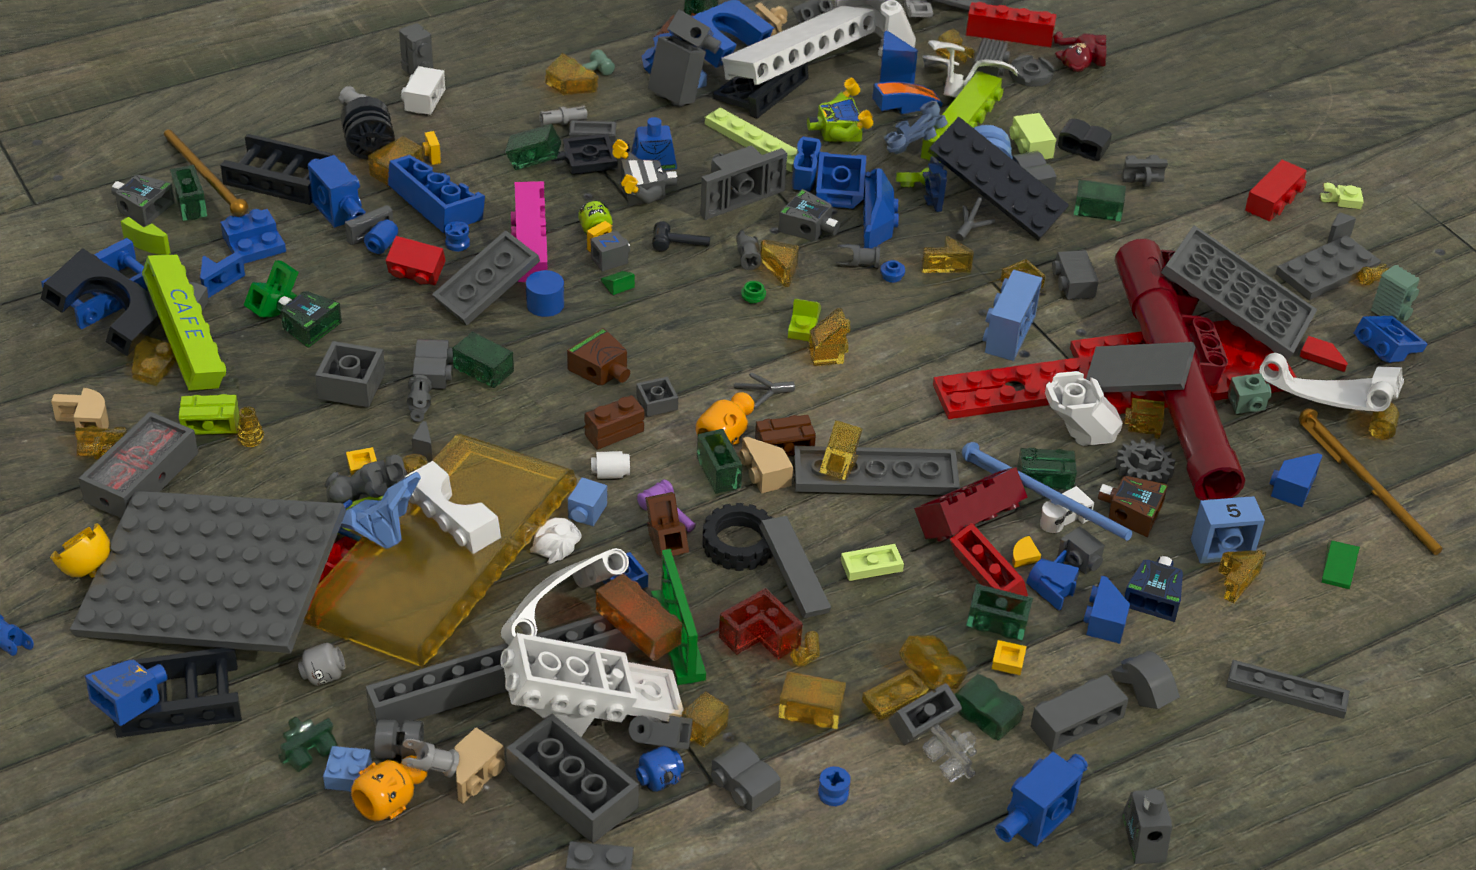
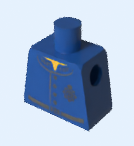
[85,660,167,726]

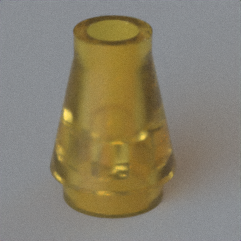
[237,406,264,447]

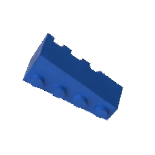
[388,155,485,233]

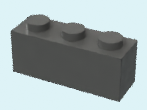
[1030,674,1129,751]

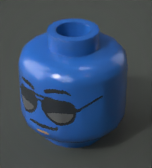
[636,746,684,792]

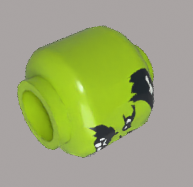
[578,201,613,234]

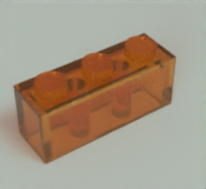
[596,573,682,661]

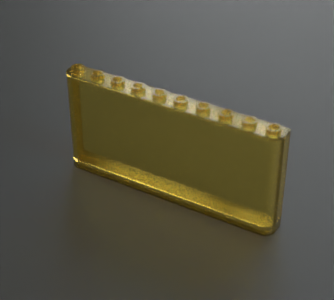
[305,434,577,667]

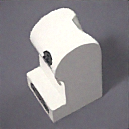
[1040,486,1094,533]

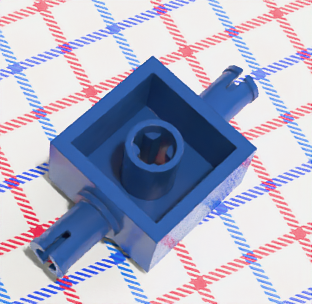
[308,155,366,228]
[995,752,1088,847]

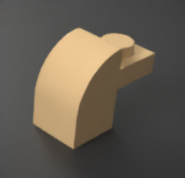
[51,388,109,438]

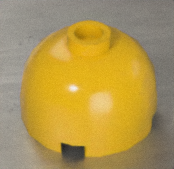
[50,523,111,578]

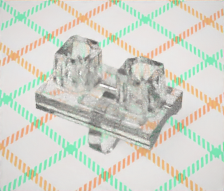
[922,723,977,783]

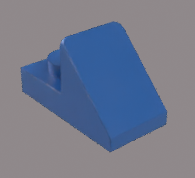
[200,252,245,298]

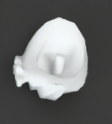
[530,517,582,564]

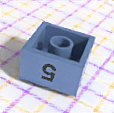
[1191,496,1265,564]

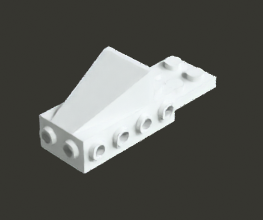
[501,633,685,737]

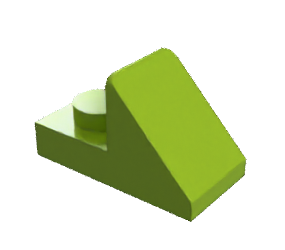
[788,299,821,342]

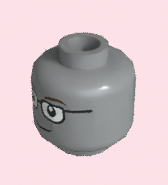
[298,643,346,686]

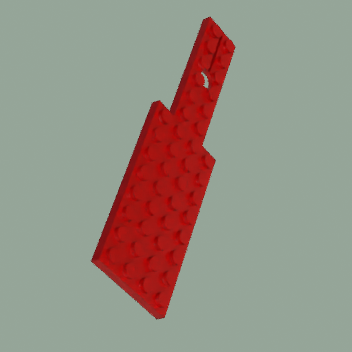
[933,320,1297,419]

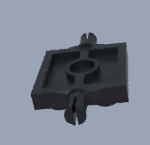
[550,134,630,174]

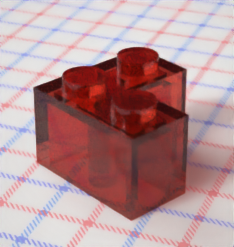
[719,588,803,659]

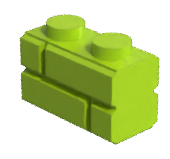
[179,394,239,435]

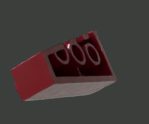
[914,467,1028,541]

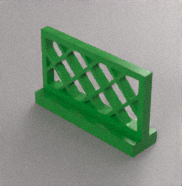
[651,549,706,685]

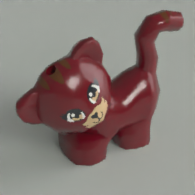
[1053,31,1106,73]

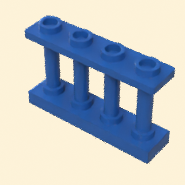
[41,238,149,329]

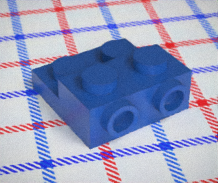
[220,209,286,264]
[1354,316,1428,363]

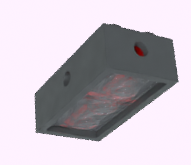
[79,412,198,519]

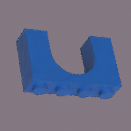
[692,0,774,68]

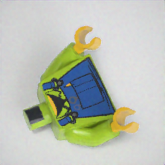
[807,78,873,142]

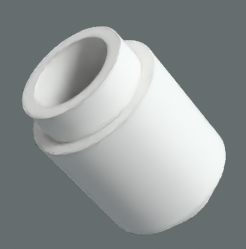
[591,451,630,479]

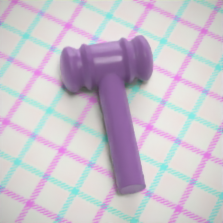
[637,479,696,532]

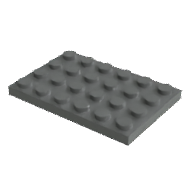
[1161,225,1317,360]

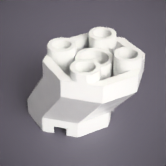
[1045,371,1122,446]

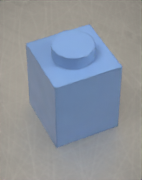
[568,477,607,526]

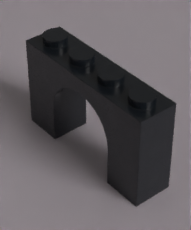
[40,248,161,356]

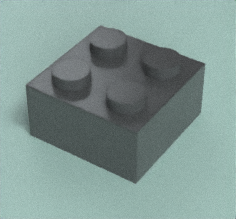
[636,377,678,417]

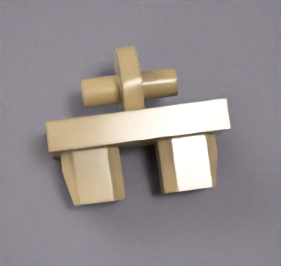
[755,3,788,37]

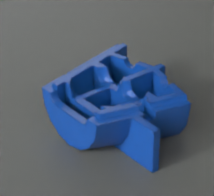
[1026,550,1079,610]

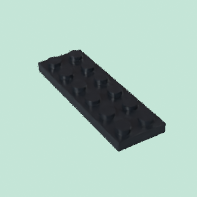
[928,117,1069,241]

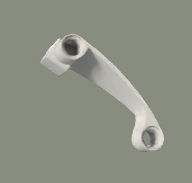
[1259,353,1404,412]

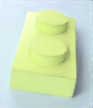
[841,544,904,581]

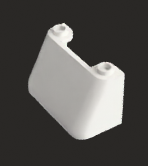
[834,0,916,58]

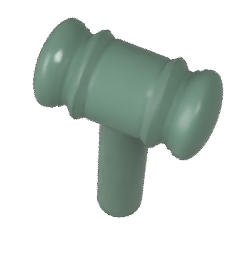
[561,50,615,80]

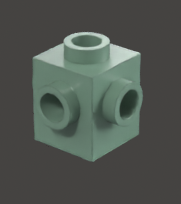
[1227,373,1271,414]

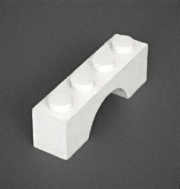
[405,461,501,554]

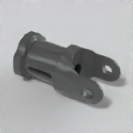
[736,230,762,270]
[836,244,880,268]
[407,375,432,422]

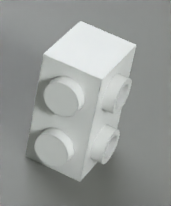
[401,66,445,115]

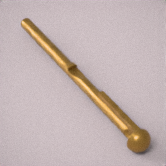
[164,129,248,217]
[1299,408,1443,555]

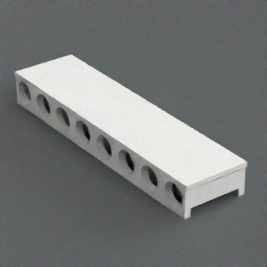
[722,5,876,85]

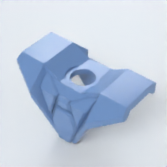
[340,472,421,549]

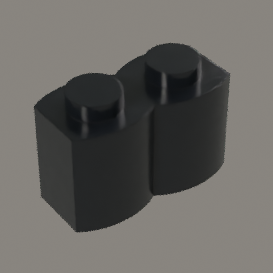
[1057,118,1112,161]

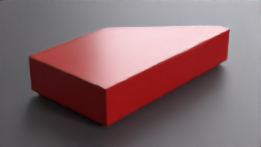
[1300,336,1348,372]

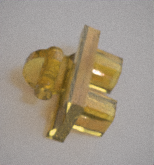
[75,426,127,460]

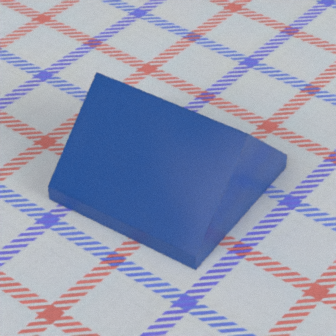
[880,30,918,84]

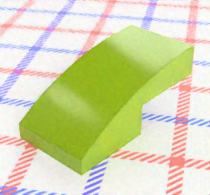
[121,217,171,255]

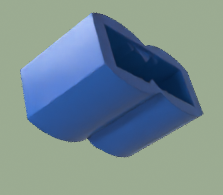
[792,137,821,192]

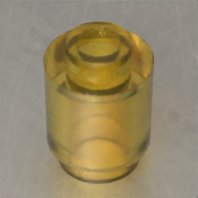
[1369,403,1400,440]

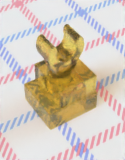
[936,28,975,63]

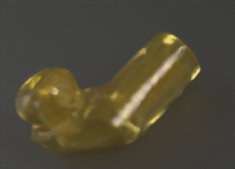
[791,631,820,667]

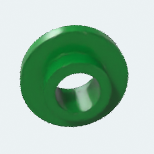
[741,281,766,303]

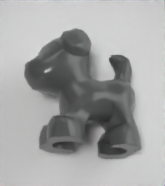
[325,454,408,504]

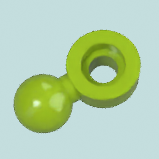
[896,168,929,187]

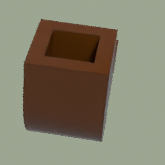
[645,492,689,558]

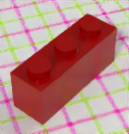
[1245,160,1307,222]
[950,523,1028,612]

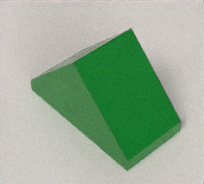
[1321,540,1360,589]

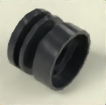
[341,96,395,160]

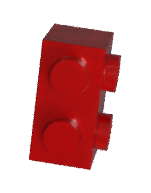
[386,236,446,286]

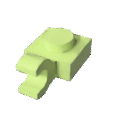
[1320,183,1364,209]

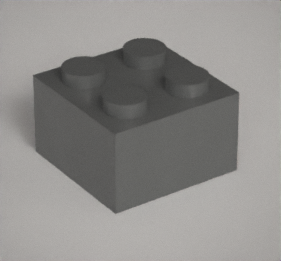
[315,341,385,407]

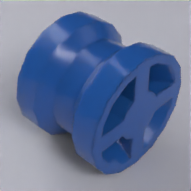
[445,221,470,252]
[818,766,851,806]

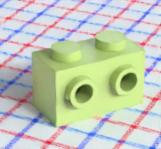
[1010,113,1056,159]

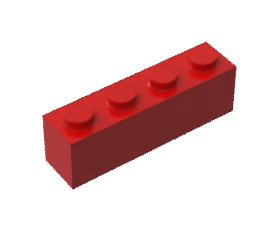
[966,2,1057,48]

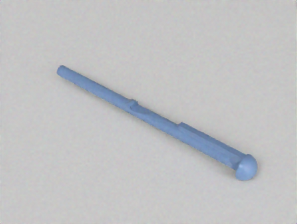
[962,442,1132,541]

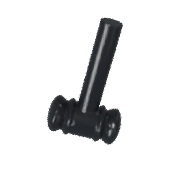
[652,221,710,252]

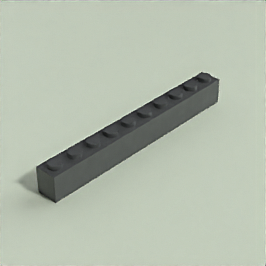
[366,600,660,727]

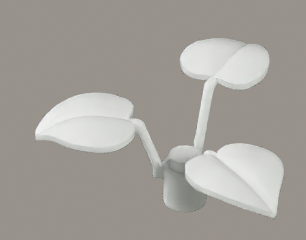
[922,40,1018,98]

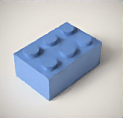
[983,270,1042,361]

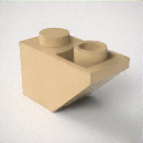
[739,437,793,493]
[455,728,505,804]

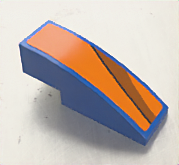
[872,82,942,114]

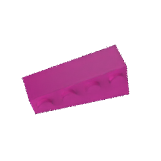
[511,181,548,282]

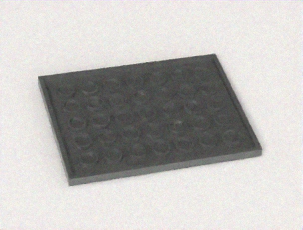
[70,491,346,653]

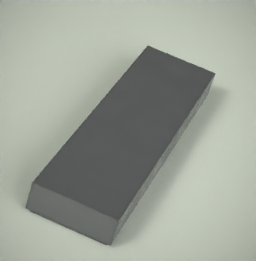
[759,516,831,618]
[1226,660,1350,719]

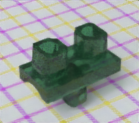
[278,717,338,772]

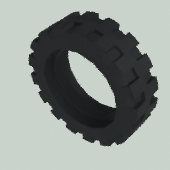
[702,503,773,571]

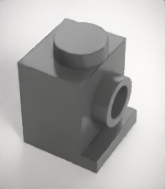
[1057,526,1105,574]

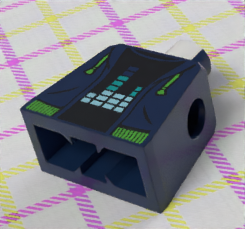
[1124,556,1183,622]

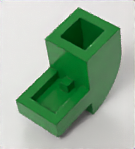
[243,260,299,317]

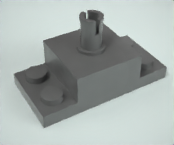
[700,145,787,220]

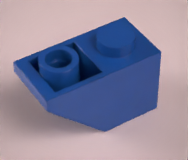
[1083,576,1130,644]

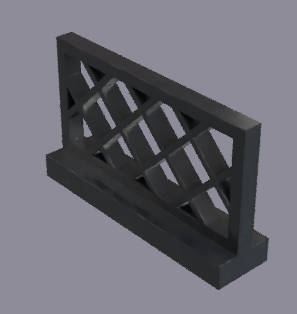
[713,62,809,119]

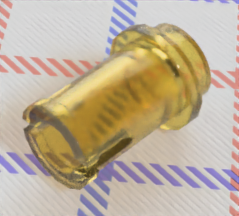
[1357,264,1389,286]

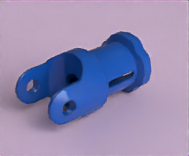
[0,615,34,656]

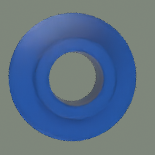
[881,260,905,283]

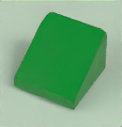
[601,271,635,295]

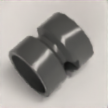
[375,719,424,760]

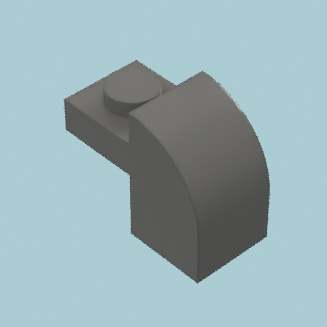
[1111,651,1180,709]

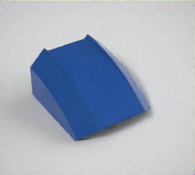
[816,152,866,208]

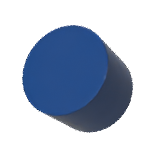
[526,270,564,317]

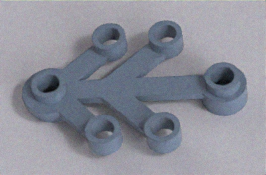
[884,101,948,154]

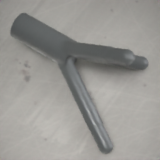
[955,197,996,241]
[734,373,795,409]

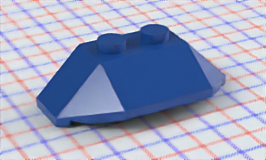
[863,169,899,248]

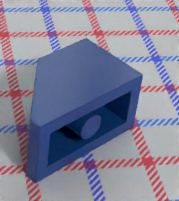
[1269,453,1323,507]

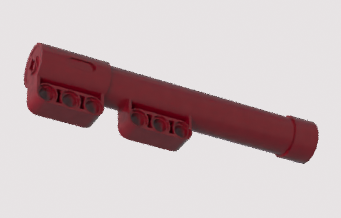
[1115,239,1246,501]

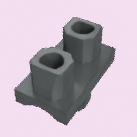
[792,0,835,24]
[1122,155,1168,187]

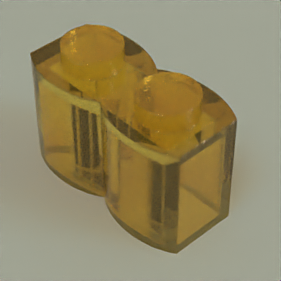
[899,635,968,690]

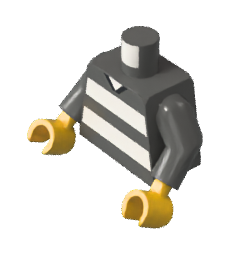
[613,139,677,206]

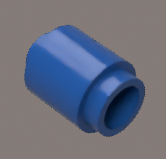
[364,220,398,254]

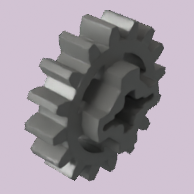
[1115,439,1175,484]

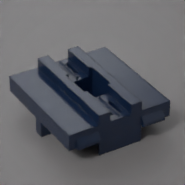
[923,157,947,212]

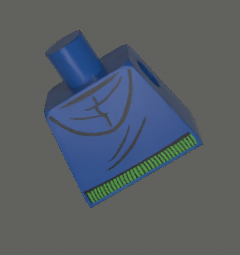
[631,117,677,170]

